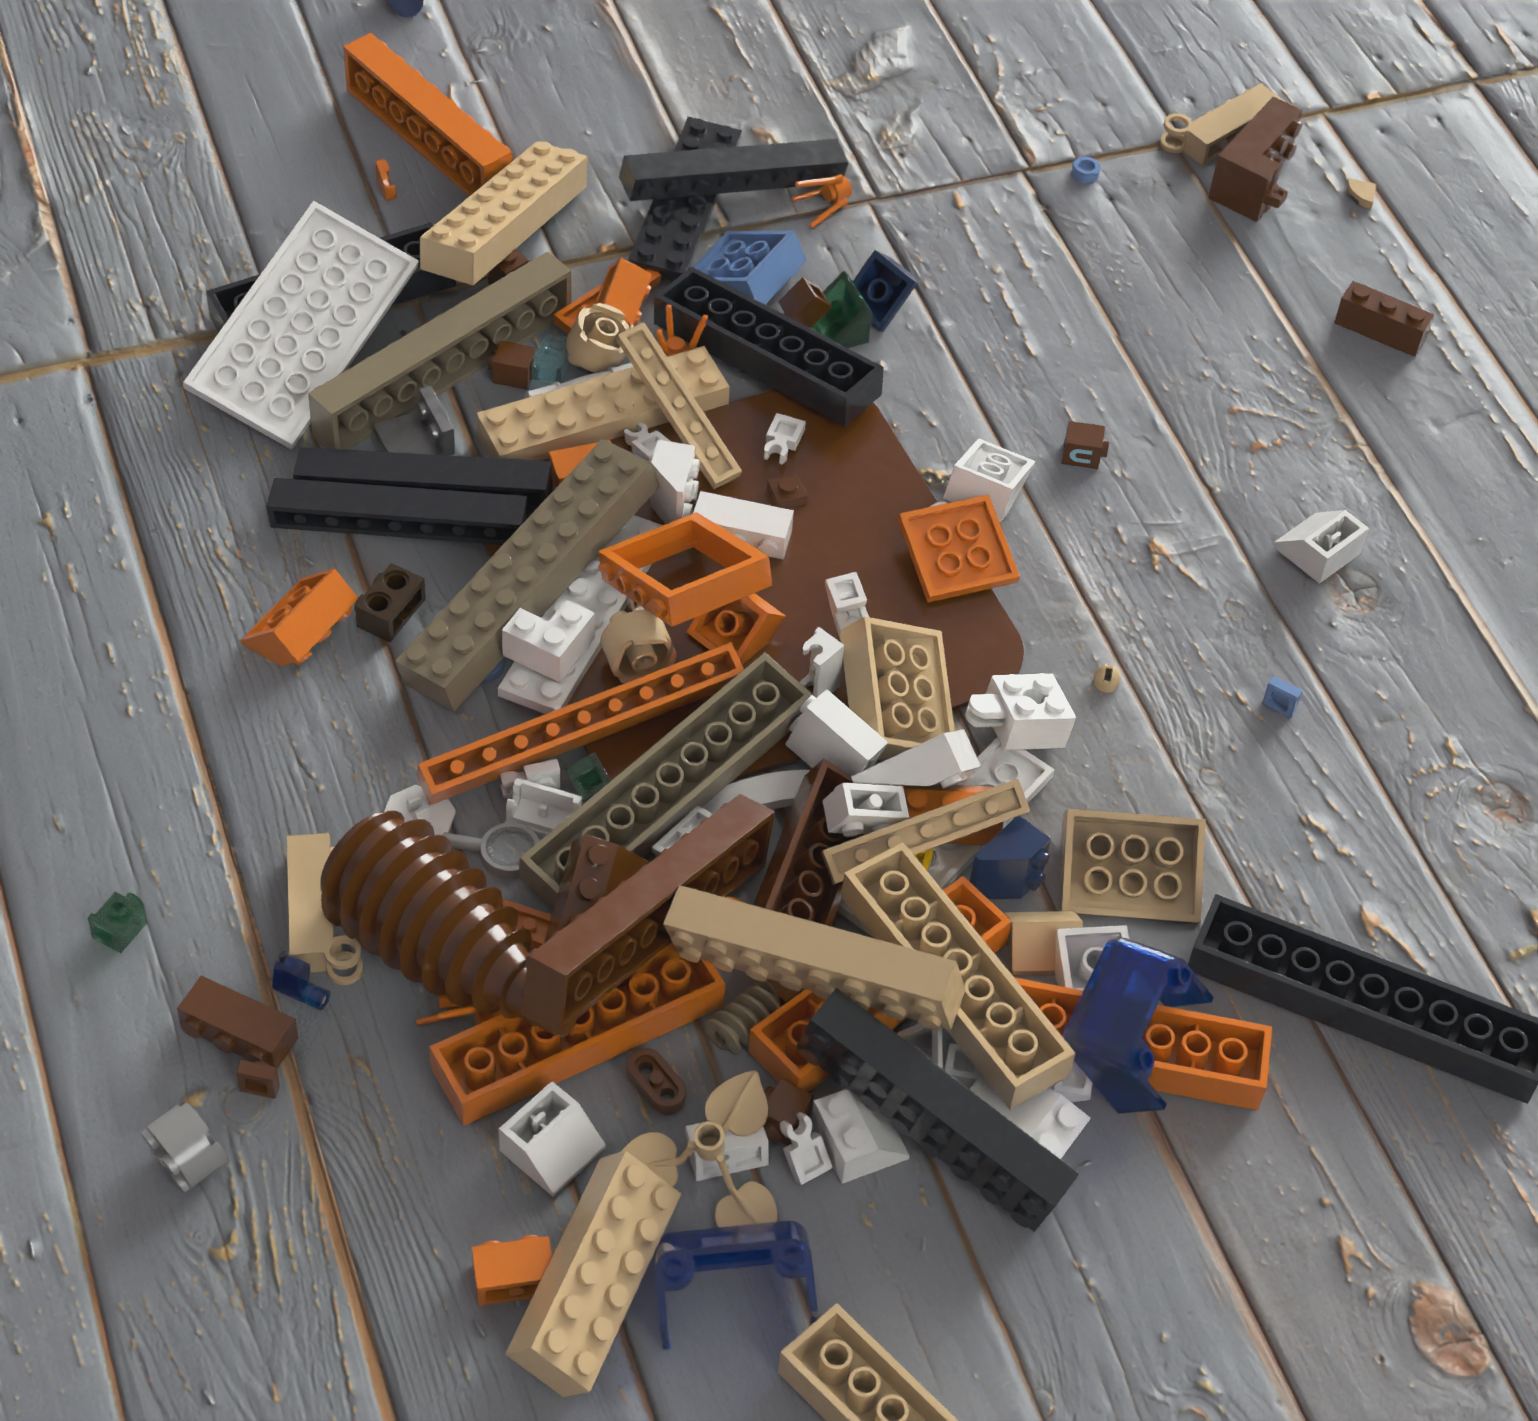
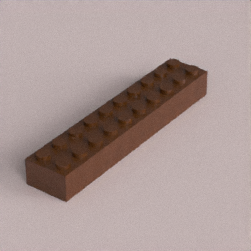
[521,794,775,1034]

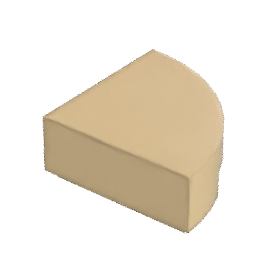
[1347,178,1377,209]

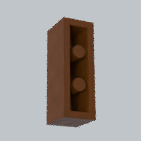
[1334,281,1435,357]
[177,975,298,1069]

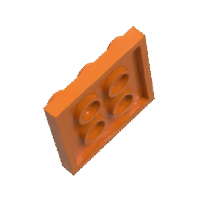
[897,494,1020,603]

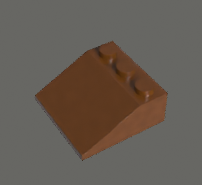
[544,833,650,942]

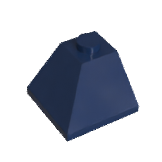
[841,250,918,332]

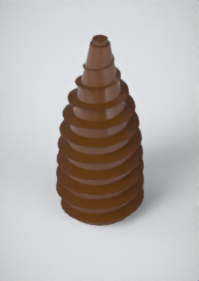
[320,811,576,1037]

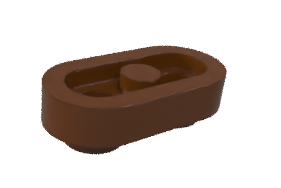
[627,1048,686,1114]

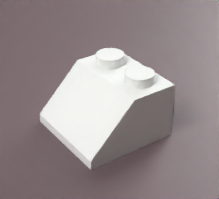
[811,1089,910,1184]

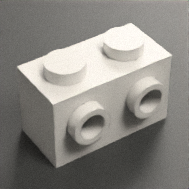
[823,783,909,837]

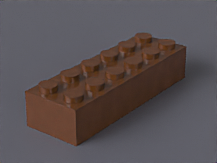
[753,759,866,926]

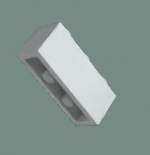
[693,491,794,559]

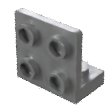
[374,386,455,456]

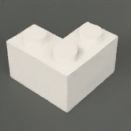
[502,600,595,683]

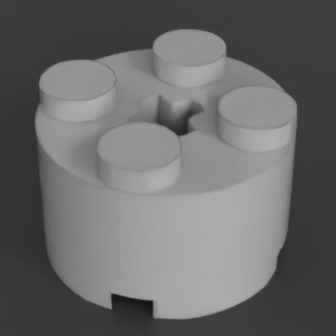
[140,1100,229,1193]

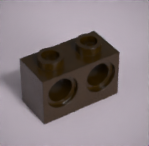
[354,563,426,642]

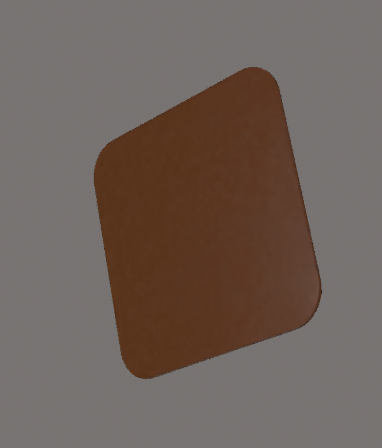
[483,389,1024,784]

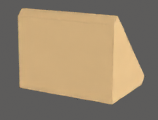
[1004,911,1083,975]

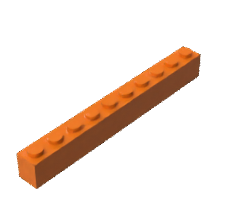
[416,642,744,806]

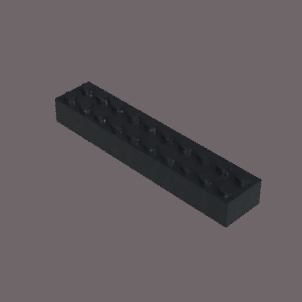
[1186,894,1538,1104]

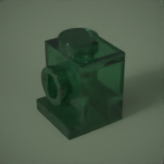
[565,752,611,804]
[87,891,147,953]

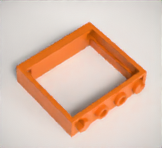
[598,512,772,627]

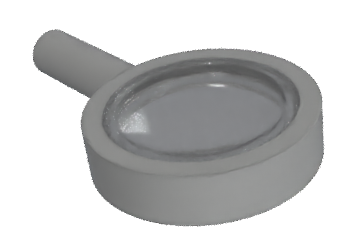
[443,822,539,879]

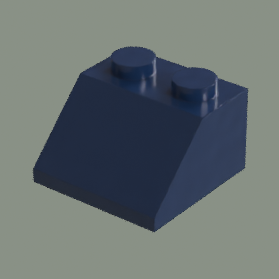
[969,816,1051,899]

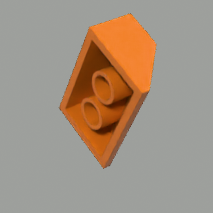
[240,568,358,666]
[896,784,1004,846]

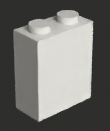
[785,689,888,776]

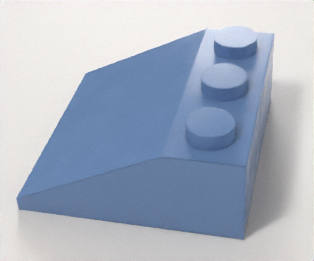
[693,231,807,306]

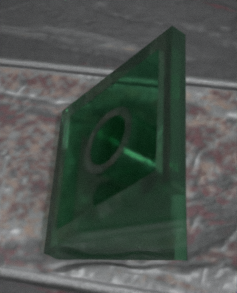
[812,271,872,348]

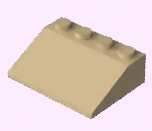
[840,616,955,760]
[1061,809,1206,923]

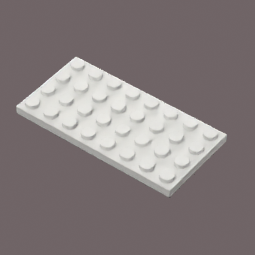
[183,201,419,450]

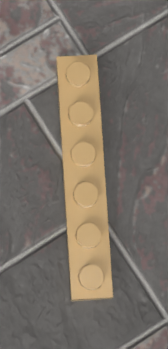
[616,322,742,489]
[821,779,1030,885]

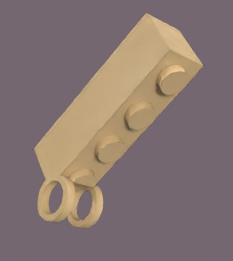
[1160,83,1285,166]
[287,833,363,985]

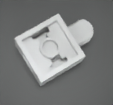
[965,673,1076,750]

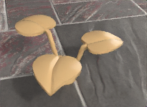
[621,1070,778,1245]

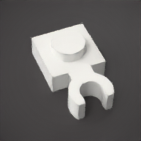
[764,413,806,464]
[624,422,671,462]
[500,759,560,798]
[780,1112,833,1185]

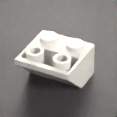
[650,440,700,524]
[1273,510,1369,584]
[499,1081,606,1197]

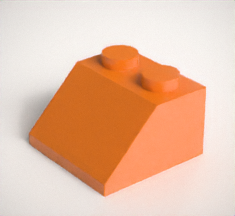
[686,593,785,664]

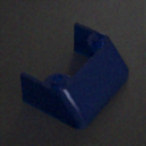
[1064,938,1214,1114]
[655,1221,818,1349]

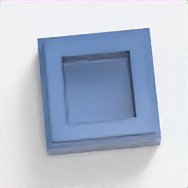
[1262,676,1303,718]

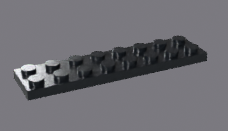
[628,116,742,280]

